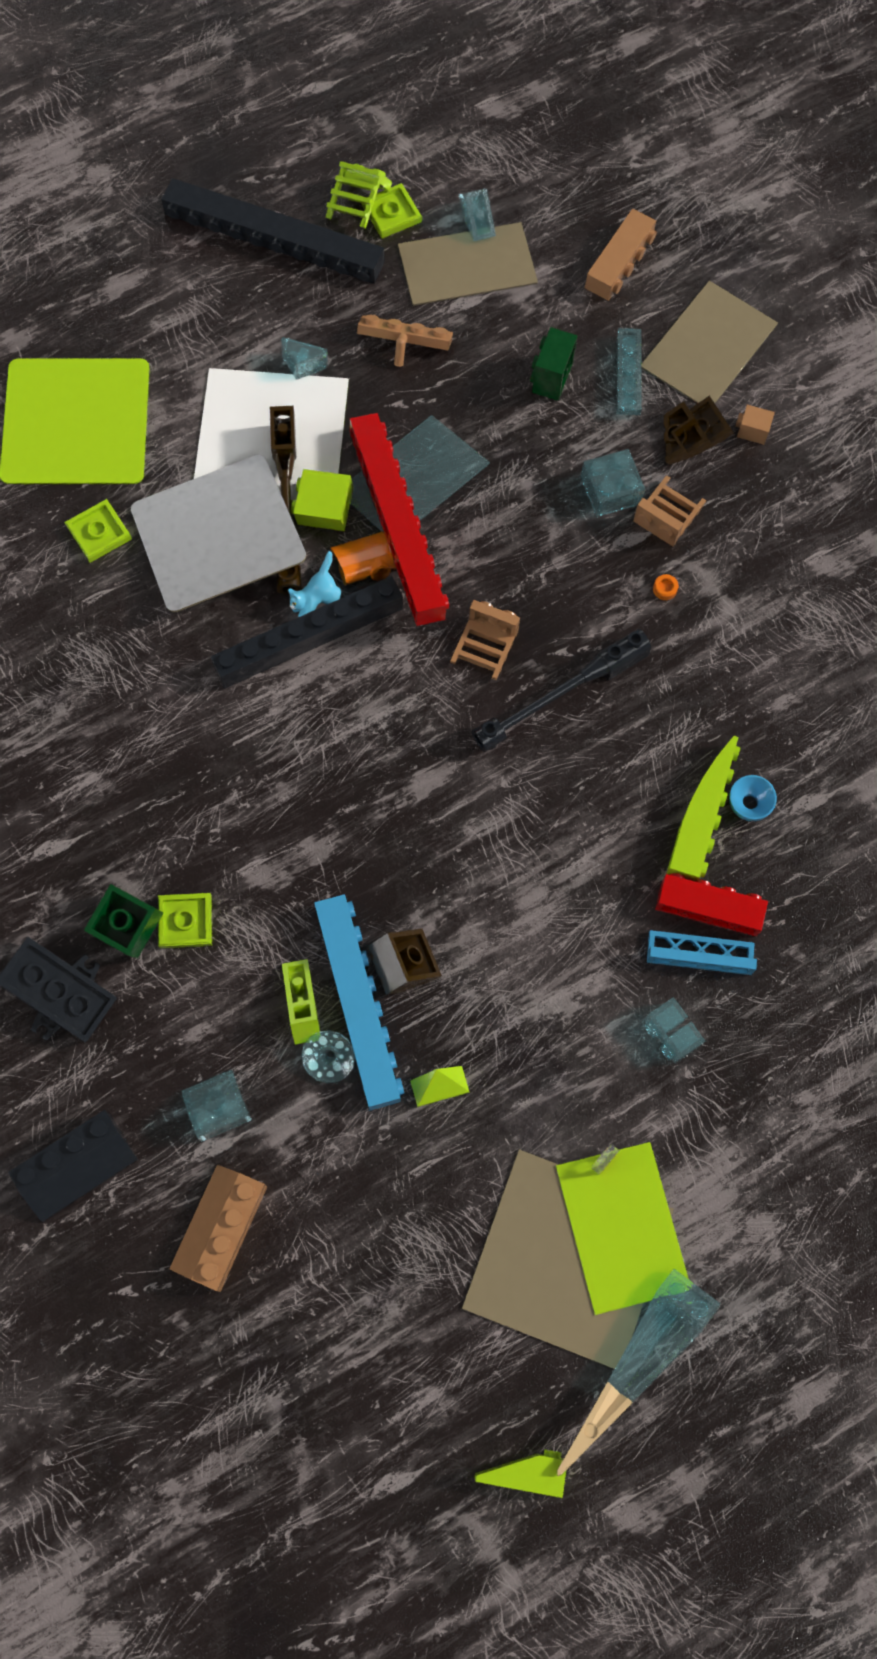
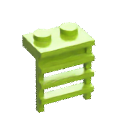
[326,161,392,229]

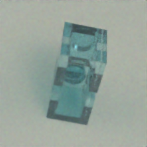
[644,997,706,1064]

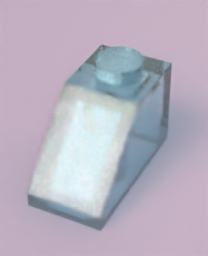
[459,188,496,241]

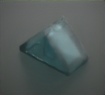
[281,337,328,380]

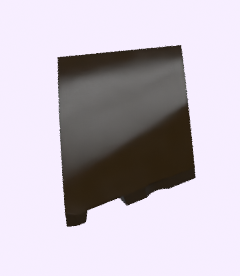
[664,395,734,465]

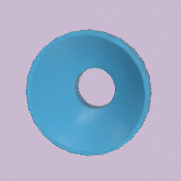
[729,775,777,821]

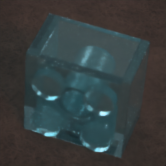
[581,449,645,517]

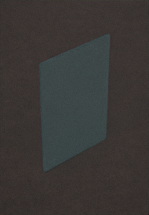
[350,415,490,533]

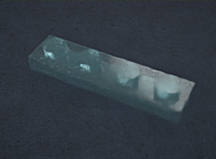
[617,328,642,415]

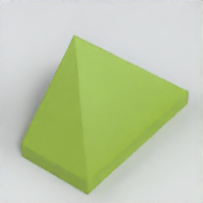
[410,1066,469,1107]

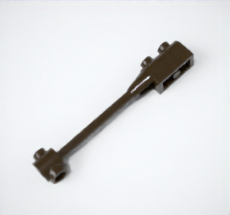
[270,405,302,595]

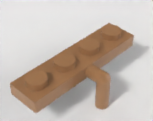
[357,315,453,367]

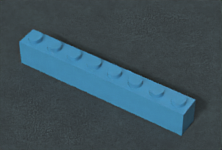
[314,894,404,1111]

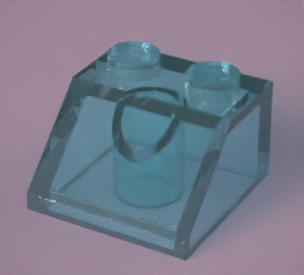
[181,1070,252,1142]

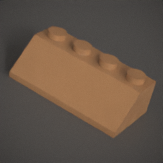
[170,1165,267,1292]

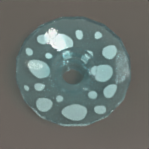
[301,1030,355,1083]

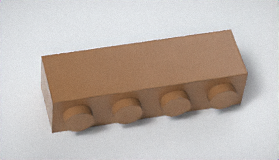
[585,208,657,301]

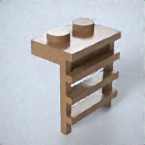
[633,475,706,546]
[450,600,520,680]

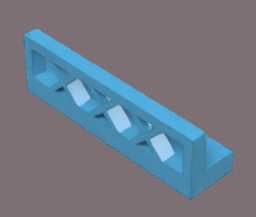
[647,930,757,975]

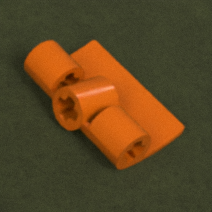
[331,531,397,585]

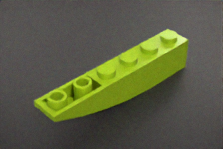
[666,736,740,881]

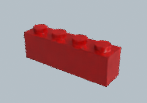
[655,873,768,937]

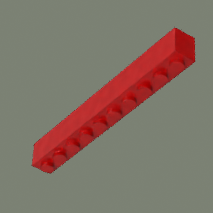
[350,413,449,626]

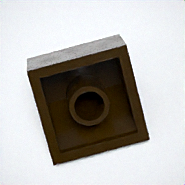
[367,929,442,995]

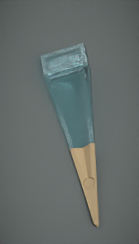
[557,1269,720,1476]

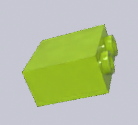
[291,469,354,531]

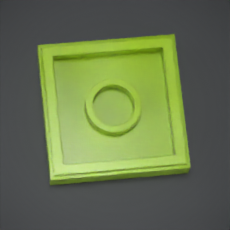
[362,183,422,239]
[64,499,132,563]
[158,893,212,948]

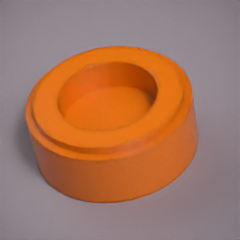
[653,574,679,600]

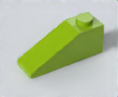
[282,959,321,1045]
[475,1449,566,1498]

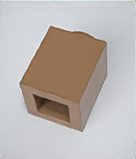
[735,405,775,445]

